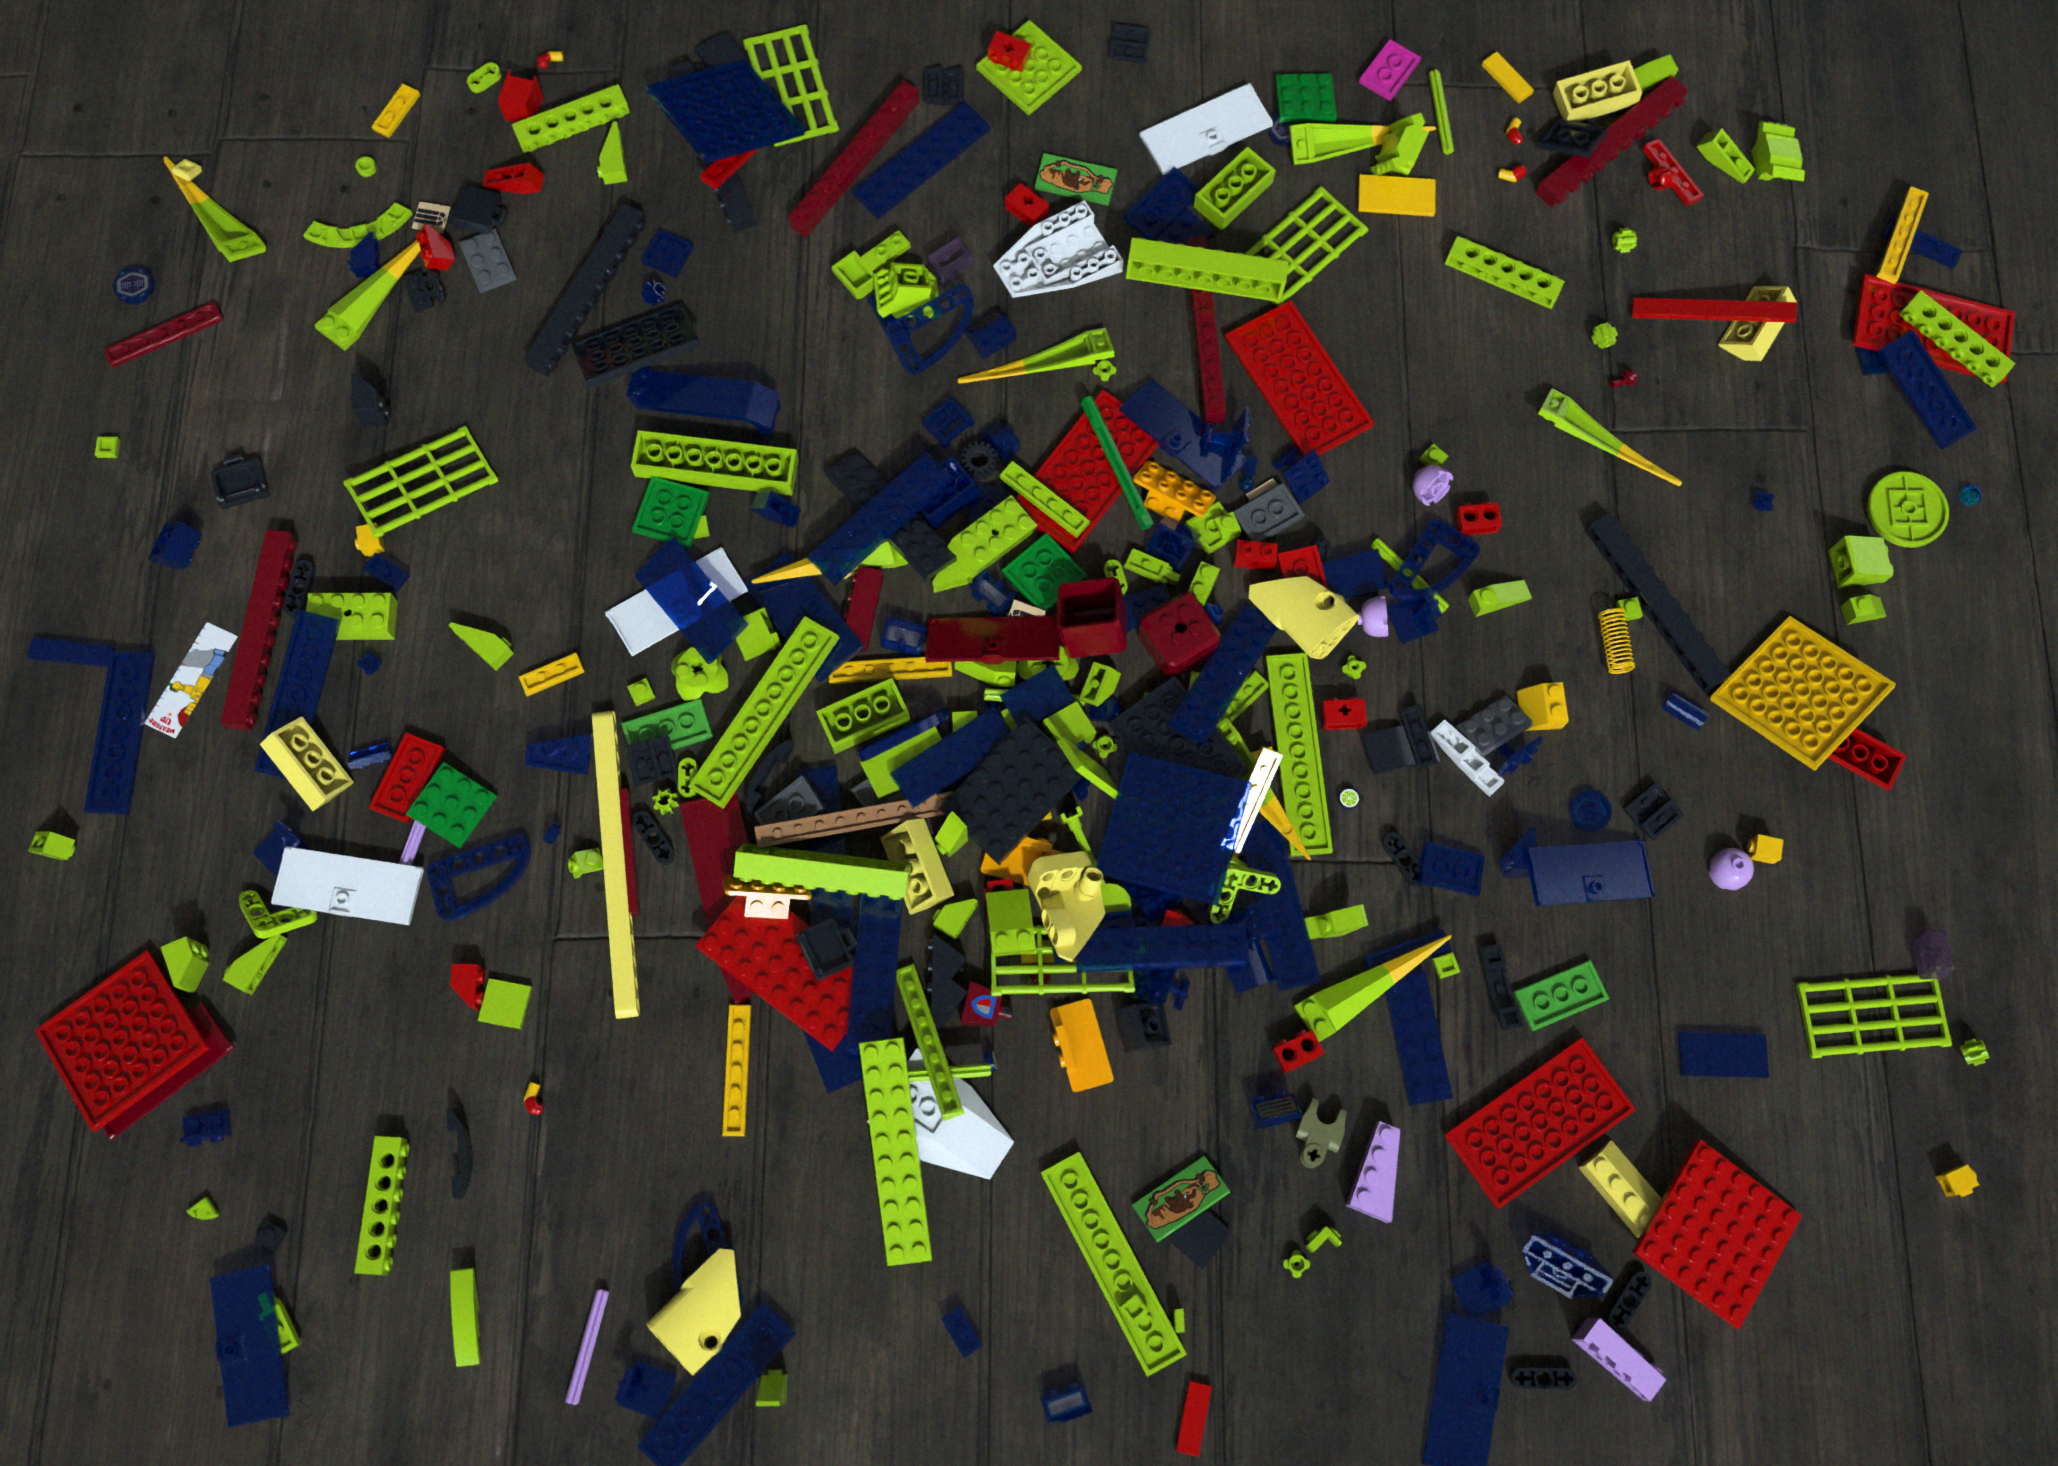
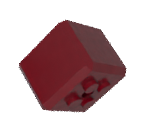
[1057,577,1127,658]
[1138,591,1221,679]

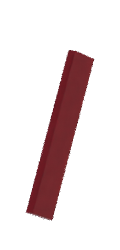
[103,302,224,368]
[619,788,641,917]

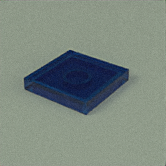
[641,229,694,278]

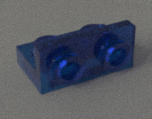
[179,1109,232,1147]

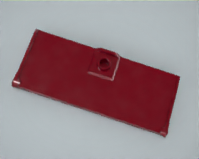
[925,616,1061,664]
[679,791,749,930]
[103,1002,235,1141]

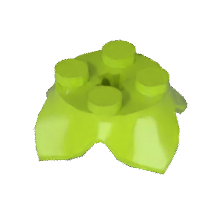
[671,645,728,701]
[1016,645,1079,693]

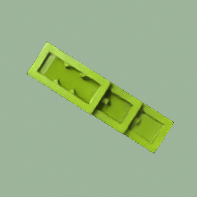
[450,1267,481,1367]

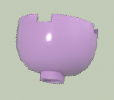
[1412,465,1453,506]
[1357,596,1388,637]
[1709,848,1754,890]

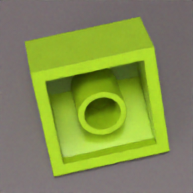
[161,937,209,993]

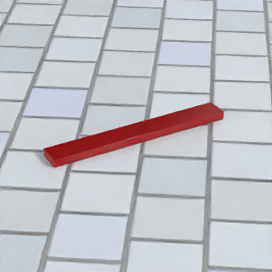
[1632,298,1797,323]

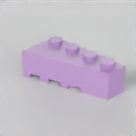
[1345,1121,1400,1223]
[1571,1317,1666,1401]

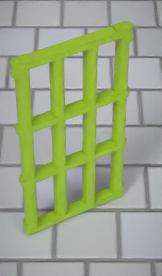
[743,25,839,147]
[1244,186,1368,307]
[343,425,498,539]
[990,922,1135,996]
[1796,971,1952,1059]

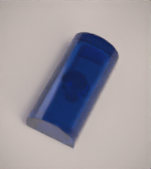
[1661,690,1710,730]

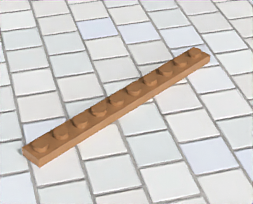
[754,790,956,848]

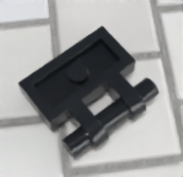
[402,268,446,313]

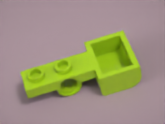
[832,230,911,299]

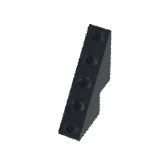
[928,934,968,1034]

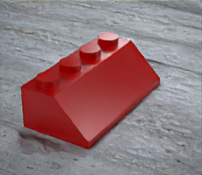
[1828,728,1907,791]

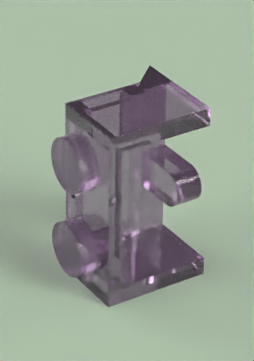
[928,236,973,284]
[1911,930,1955,979]

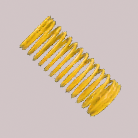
[1598,608,1635,674]

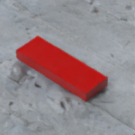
[1176,1381,1212,1457]

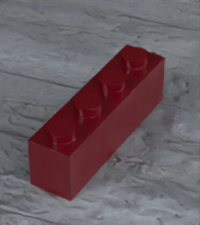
[839,566,884,653]

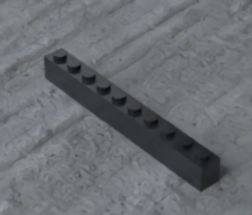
[667,60,756,233]
[524,203,646,377]
[1585,513,1731,694]

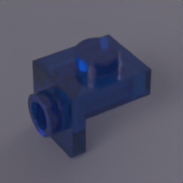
[1089,699,1123,722]

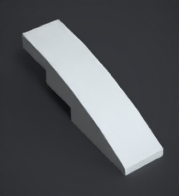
[1431,720,1505,797]

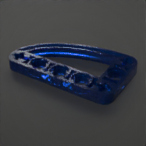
[885,284,974,375]
[1388,519,1480,601]
[855,708,951,762]
[427,835,531,922]
[672,1202,744,1307]

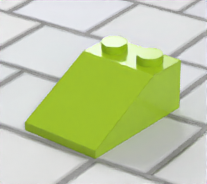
[986,889,1036,957]

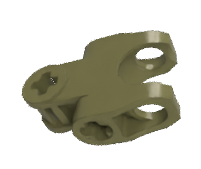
[1295,1098,1347,1168]

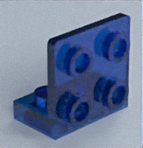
[1121,862,1183,924]

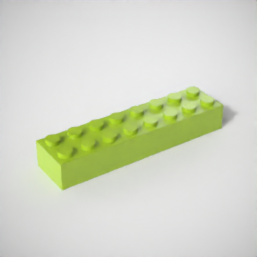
[1126,238,1289,302]
[631,430,799,496]
[734,843,912,900]

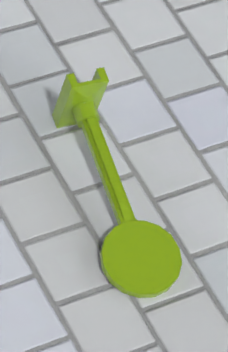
[1059,806,1131,925]

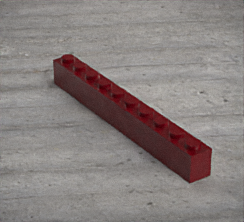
[1536,76,1689,208]
[789,80,919,238]
[1186,237,1226,424]
[220,530,298,731]

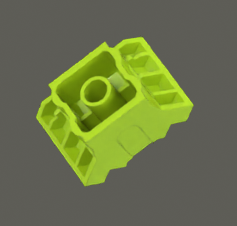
[1370,113,1429,176]
[1751,120,1805,181]
[874,263,941,320]

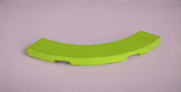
[303,202,413,248]

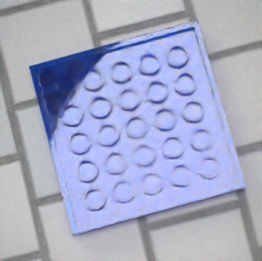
[646,59,805,164]
[1096,752,1252,906]

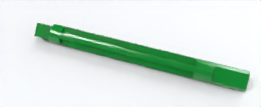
[1081,396,1154,530]

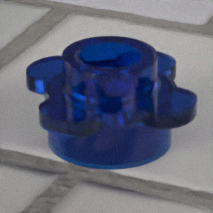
[1753,491,1774,512]
[357,651,382,675]

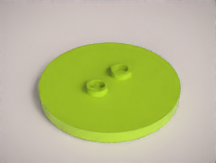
[1867,471,1949,548]

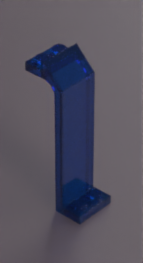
[626,366,781,437]

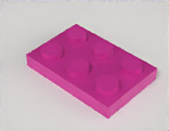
[1359,39,1421,102]

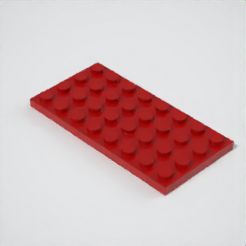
[1852,274,2015,384]
[1224,300,1375,462]
[1015,390,1167,554]
[695,895,885,1052]
[1444,1037,1636,1210]

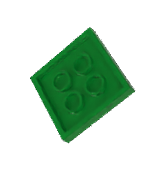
[1275,74,1337,122]
[632,476,710,548]
[1002,533,1087,611]
[406,762,498,849]

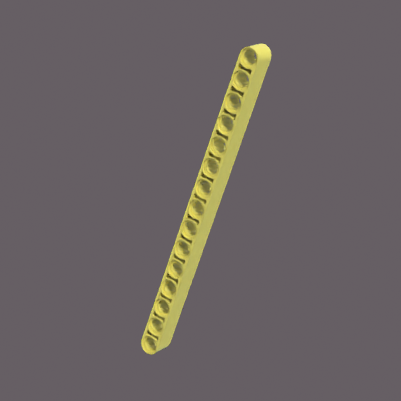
[592,711,640,1019]

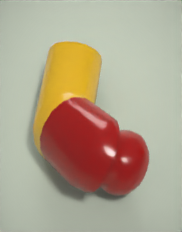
[537,51,563,68]
[1506,118,1523,145]
[1498,164,1527,182]
[524,1082,543,1115]

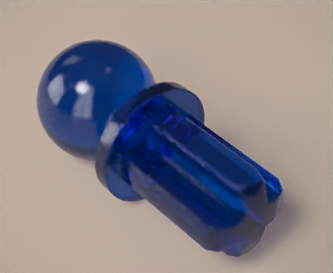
[1239,456,1258,493]

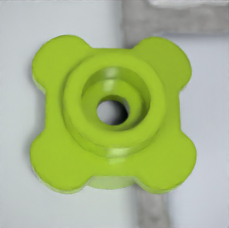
[1093,359,1116,382]
[1342,656,1366,679]
[1093,734,1117,758]
[1283,1250,1310,1278]

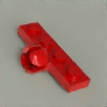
[700,129,764,190]
[1642,139,1704,206]

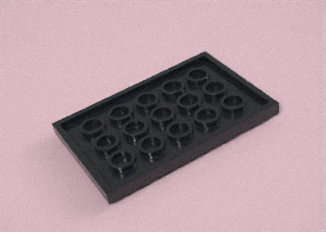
[571,302,701,388]
[1108,676,1249,820]
[939,716,1083,865]

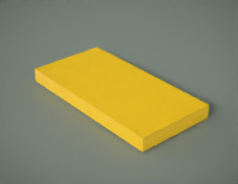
[1358,174,1436,216]

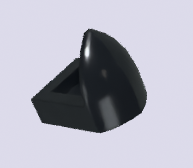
[1310,537,1331,567]

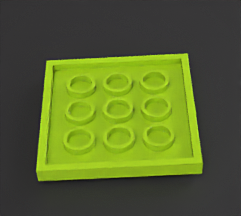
[976,20,1082,116]

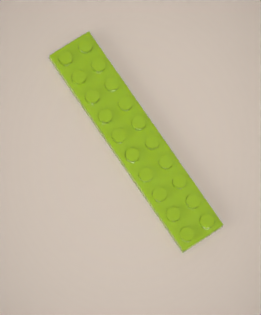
[688,616,839,809]
[1265,653,1333,857]
[859,1037,933,1266]
[1041,1152,1187,1377]

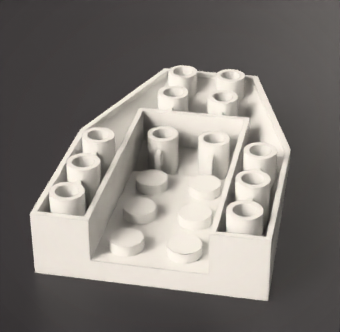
[993,200,1123,298]
[867,1048,1014,1180]

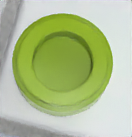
[355,156,377,177]

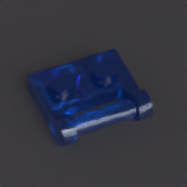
[922,397,975,449]

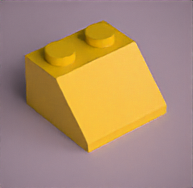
[1516,682,1569,731]

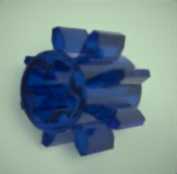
[641,280,666,306]
[1203,602,1225,626]

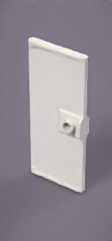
[1139,83,1273,175]
[605,547,748,656]
[271,846,424,926]

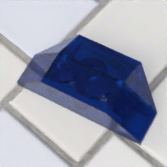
[1522,1232,1614,1298]

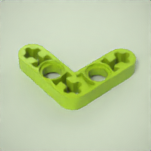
[1208,865,1281,924]
[238,890,318,939]

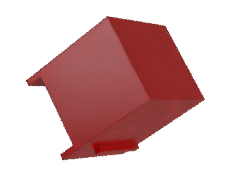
[497,70,544,123]

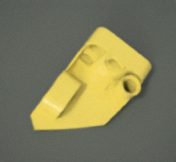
[1248,576,1359,659]
[1027,851,1105,962]
[646,1249,741,1376]

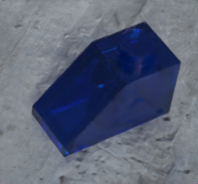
[348,232,380,278]
[979,421,1020,462]
[750,490,801,528]

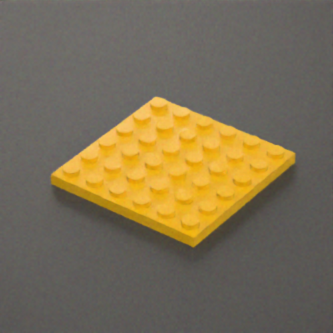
[1710,616,1896,771]

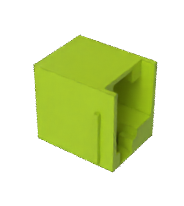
[729,607,781,661]
[1041,701,1097,749]

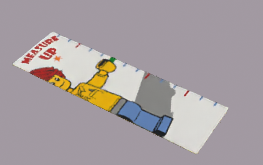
[145,622,237,738]

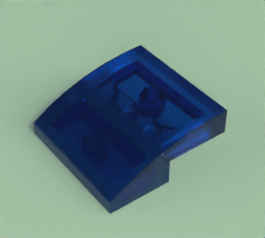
[1220,941,1275,995]

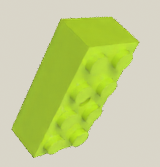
[1194,147,1276,231]
[947,495,1037,578]
[304,593,398,640]
[816,678,910,754]

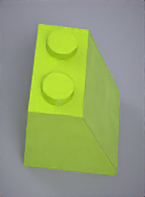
[1829,536,1893,588]

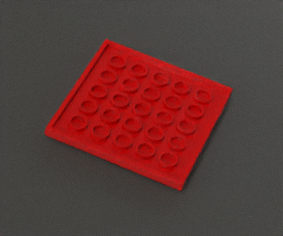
[35,950,210,1132]
[1632,1139,1802,1329]

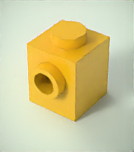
[355,522,385,557]
[1747,834,1783,864]
[1935,1164,1979,1197]

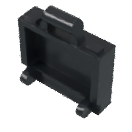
[451,185,508,235]
[210,453,270,510]
[794,918,858,983]

